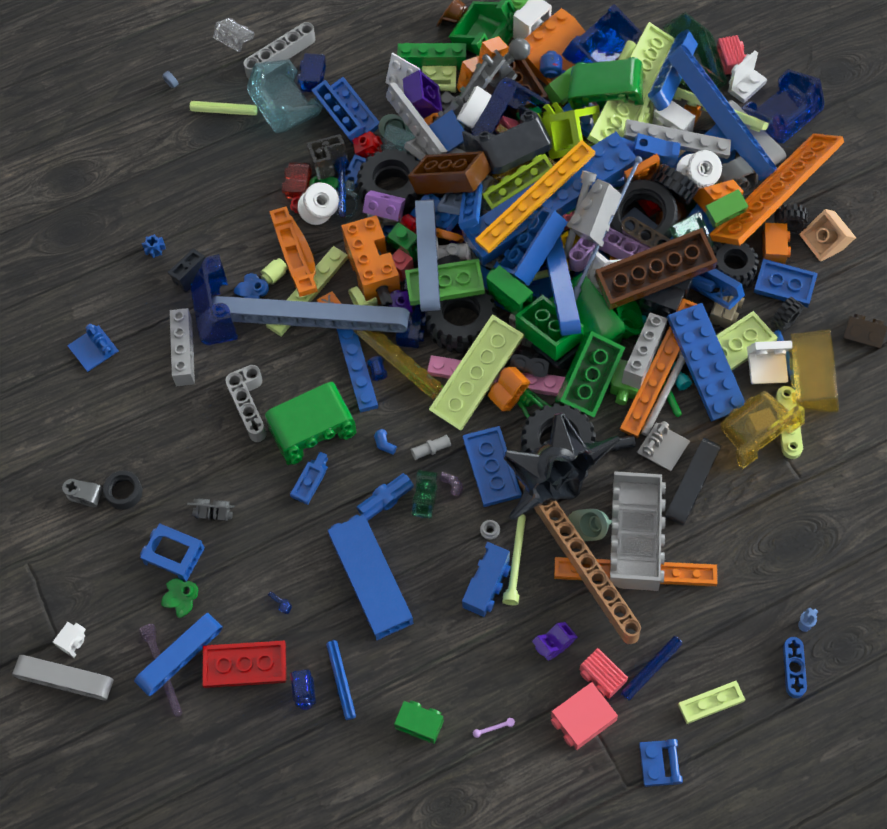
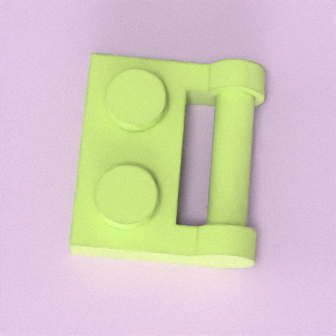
[422,66,456,93]

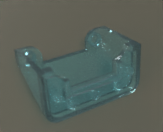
[247,59,323,133]

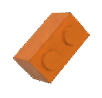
[762,223,791,264]

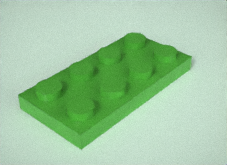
[405,258,485,306]

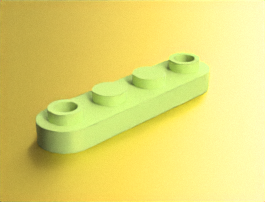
[776,386,803,459]

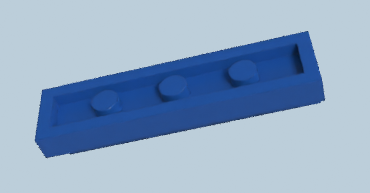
[691,269,745,310]

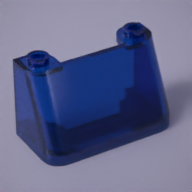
[562,4,643,65]
[741,69,825,144]
[191,254,238,345]

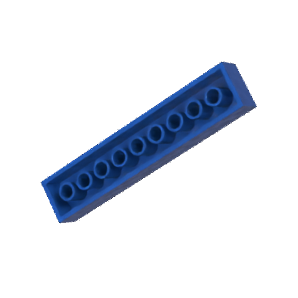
[462,131,636,266]

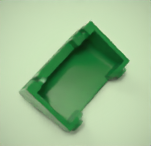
[568,57,644,110]
[549,273,625,344]

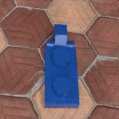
[290,452,328,505]

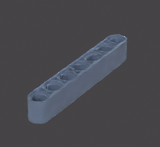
[415,199,440,312]

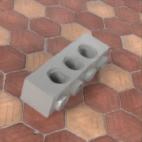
[170,308,195,386]
[622,313,668,389]

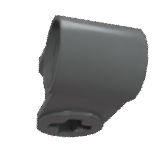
[62,479,103,507]

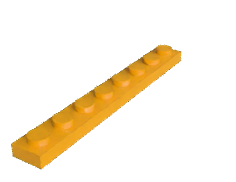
[475,140,595,254]

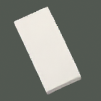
[457,86,492,128]

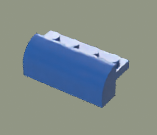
[312,77,379,144]

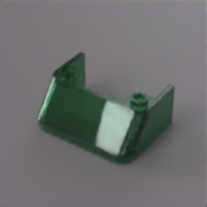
[663,12,727,91]

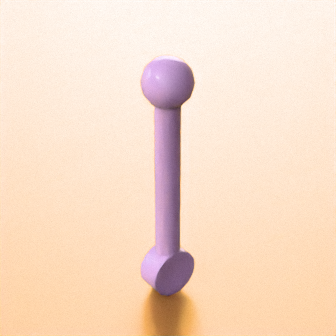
[473,718,515,738]

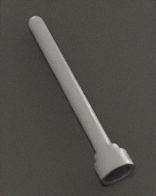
[564,171,597,259]

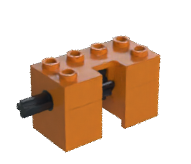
[341,215,400,307]

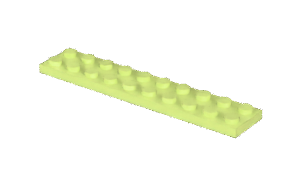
[587,22,675,144]

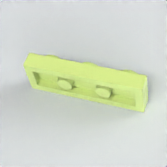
[678,681,745,724]

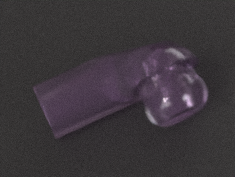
[439,472,463,496]

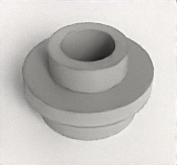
[480,520,500,540]

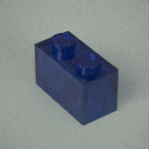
[297,53,326,92]

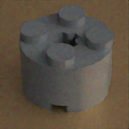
[717,156,759,197]

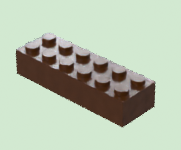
[594,228,718,310]

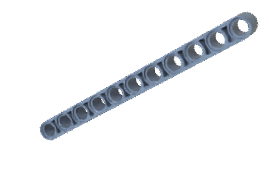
[208,296,410,333]

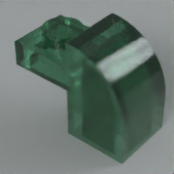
[412,470,438,519]

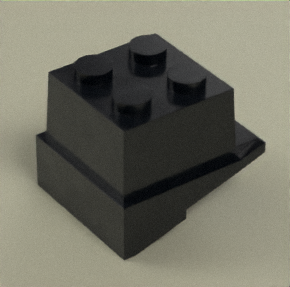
[639,278,693,324]

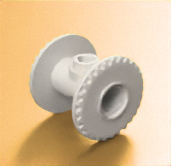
[676,150,722,187]
[298,183,339,225]
[436,236,471,260]

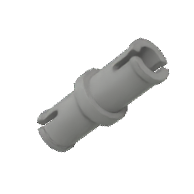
[411,435,451,460]

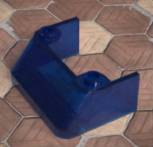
[471,78,550,136]

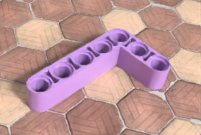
[569,228,650,272]

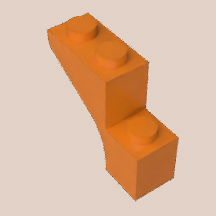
[457,36,509,92]

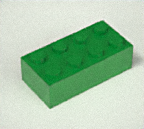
[555,331,625,418]

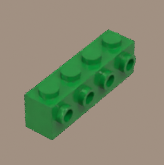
[397,43,466,70]

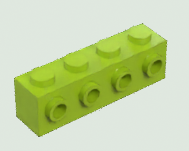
[482,154,553,209]

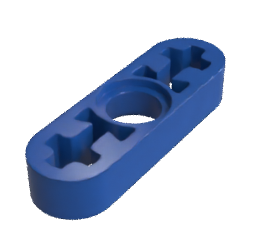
[783,637,807,698]

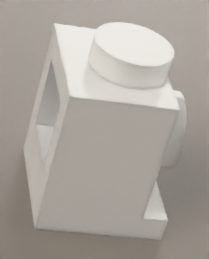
[53,622,86,658]

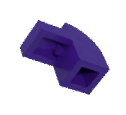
[532,622,578,661]

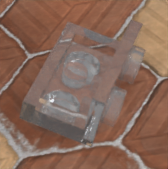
[213,18,254,52]

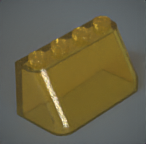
[789,329,839,412]

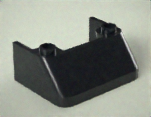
[462,105,553,174]

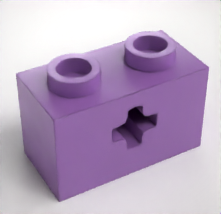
[363,190,406,221]

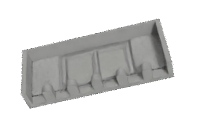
[610,472,666,591]

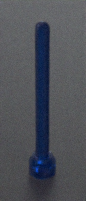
[335,157,349,218]

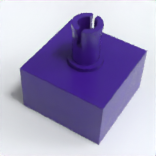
[402,70,443,119]

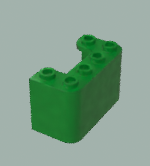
[265,382,357,466]

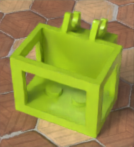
[537,102,600,159]

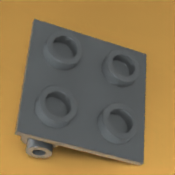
[187,498,235,521]

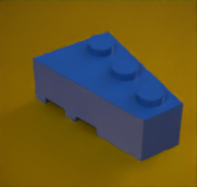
[462,542,511,617]

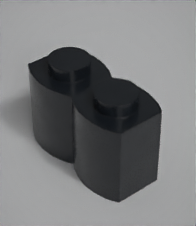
[510,349,550,377]

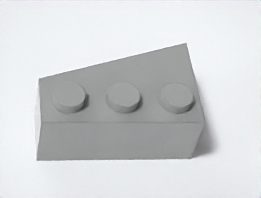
[566,179,622,247]

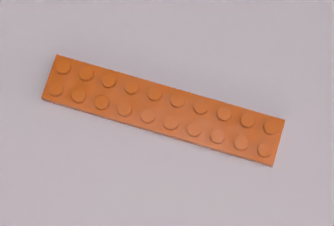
[709,133,844,246]

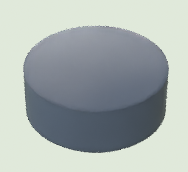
[162,71,179,88]

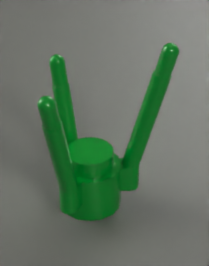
[517,388,552,418]

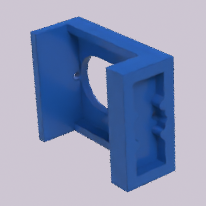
[140,523,205,582]

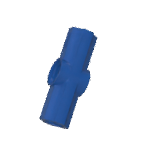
[357,473,414,521]

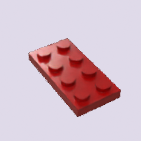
[203,641,286,688]

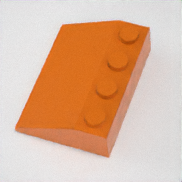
[525,8,598,85]

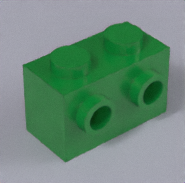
[394,701,444,744]

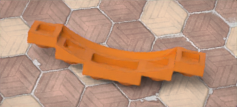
[269,206,318,297]

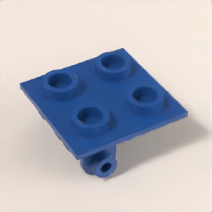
[67,324,119,372]

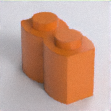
[488,367,530,411]

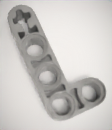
[225,365,266,442]

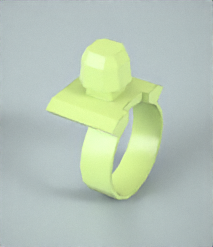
[349,286,378,306]

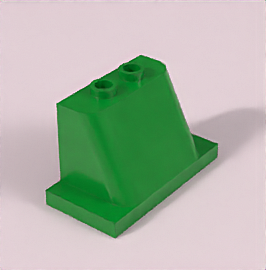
[449,0,516,56]

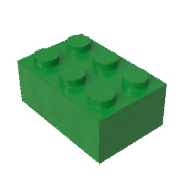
[515,295,583,361]

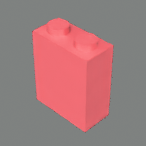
[551,682,618,750]

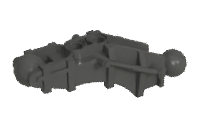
[428,38,530,132]

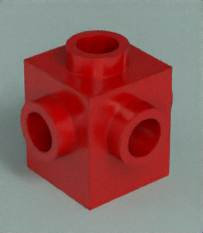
[353,131,382,159]

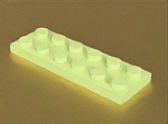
[429,314,525,431]

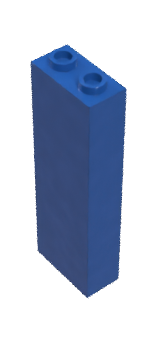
[328,514,414,640]

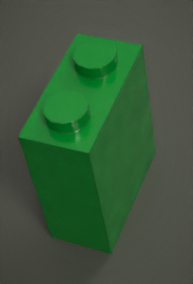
[486,265,533,316]

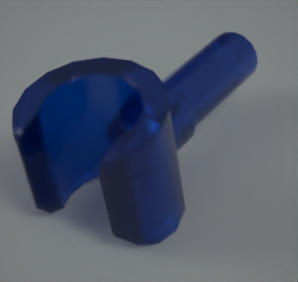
[268,591,292,614]

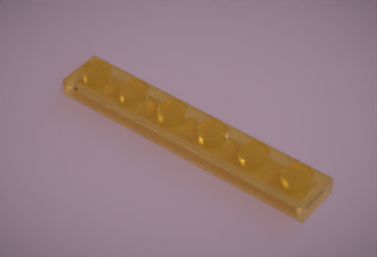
[353,330,444,400]

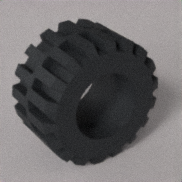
[713,243,759,289]

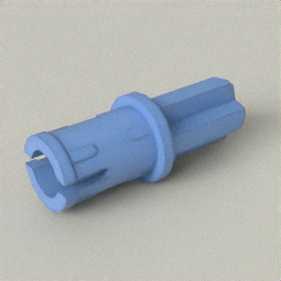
[798,608,818,632]

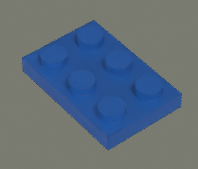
[753,259,818,308]

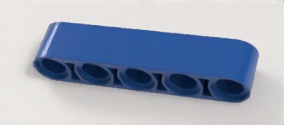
[134,613,223,696]

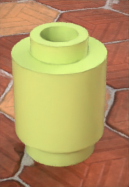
[261,258,288,285]

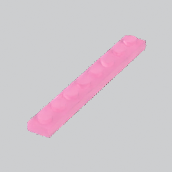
[427,355,565,396]

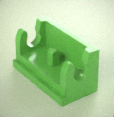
[705,189,748,228]

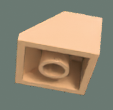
[799,209,856,261]

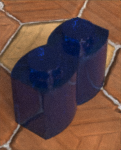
[290,670,316,709]

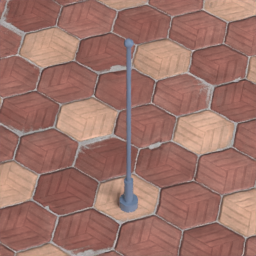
[573,156,642,301]

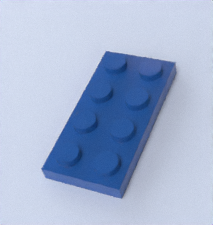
[463,426,522,507]

